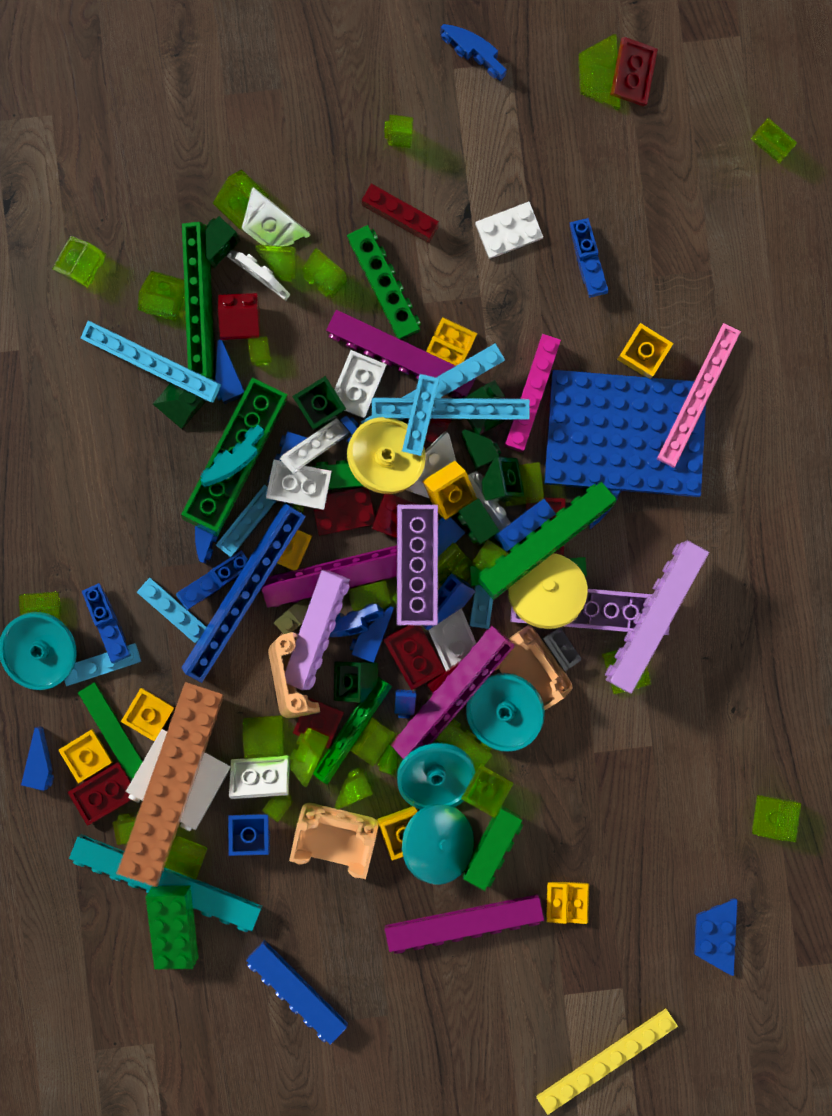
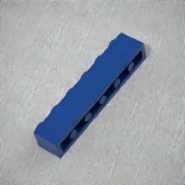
[246,940,348,1045]

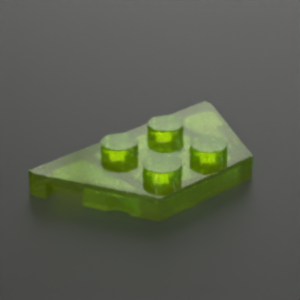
[578,34,620,110]

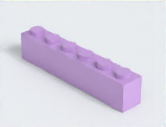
[285,570,350,690]

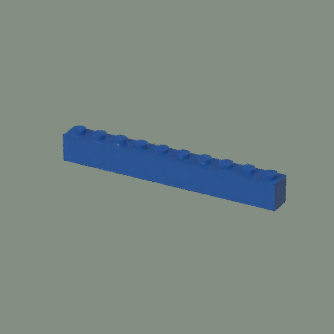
[181,502,306,683]

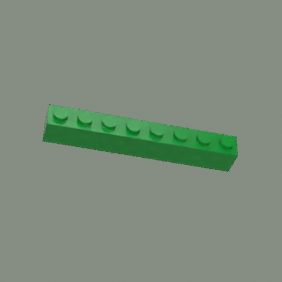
[182,222,215,380]
[478,482,617,600]

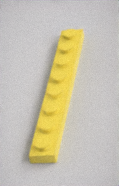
[536,1008,678,1115]

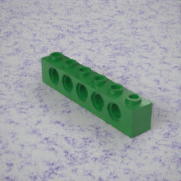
[347,225,421,340]

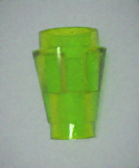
[378,745,398,775]

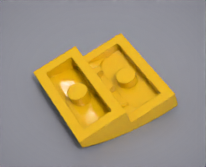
[426,317,478,366]
[547,882,589,924]

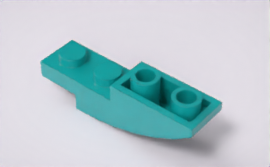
[200,425,264,487]

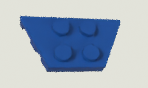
[694,898,737,976]

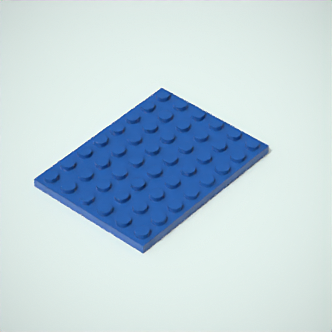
[544,370,706,497]

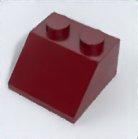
[218,293,260,340]

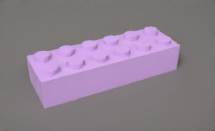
[397,505,438,625]

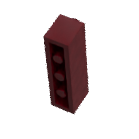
[362,183,439,243]

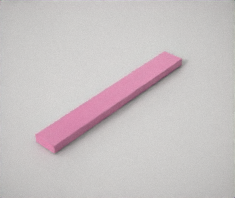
[657,323,741,468]

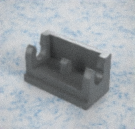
[542,627,582,671]

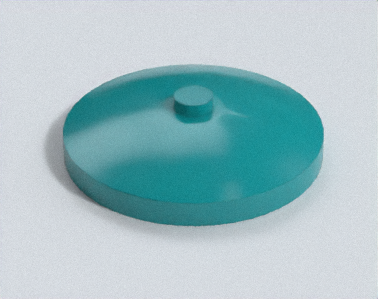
[0,612,77,690]
[466,673,545,751]
[397,743,476,810]
[402,804,474,885]

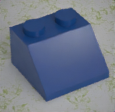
[228,814,270,856]

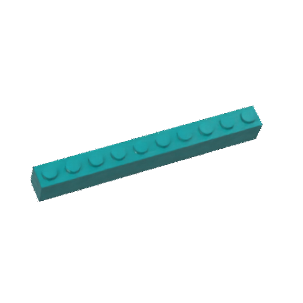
[69,834,262,932]

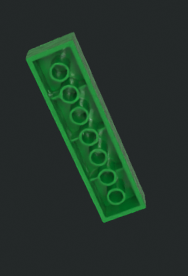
[181,377,287,537]

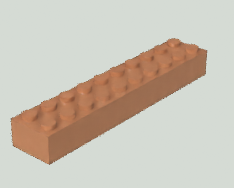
[117,682,224,887]

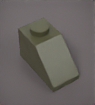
[274,598,310,634]

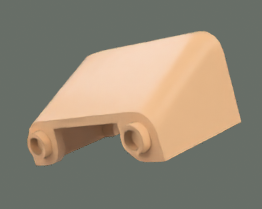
[495,625,573,710]
[268,632,320,718]
[289,803,379,879]

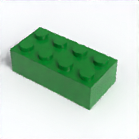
[462,804,523,891]
[146,885,199,969]

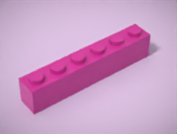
[504,334,561,453]

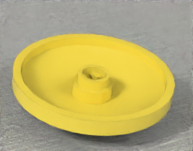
[347,417,426,494]
[508,553,588,629]

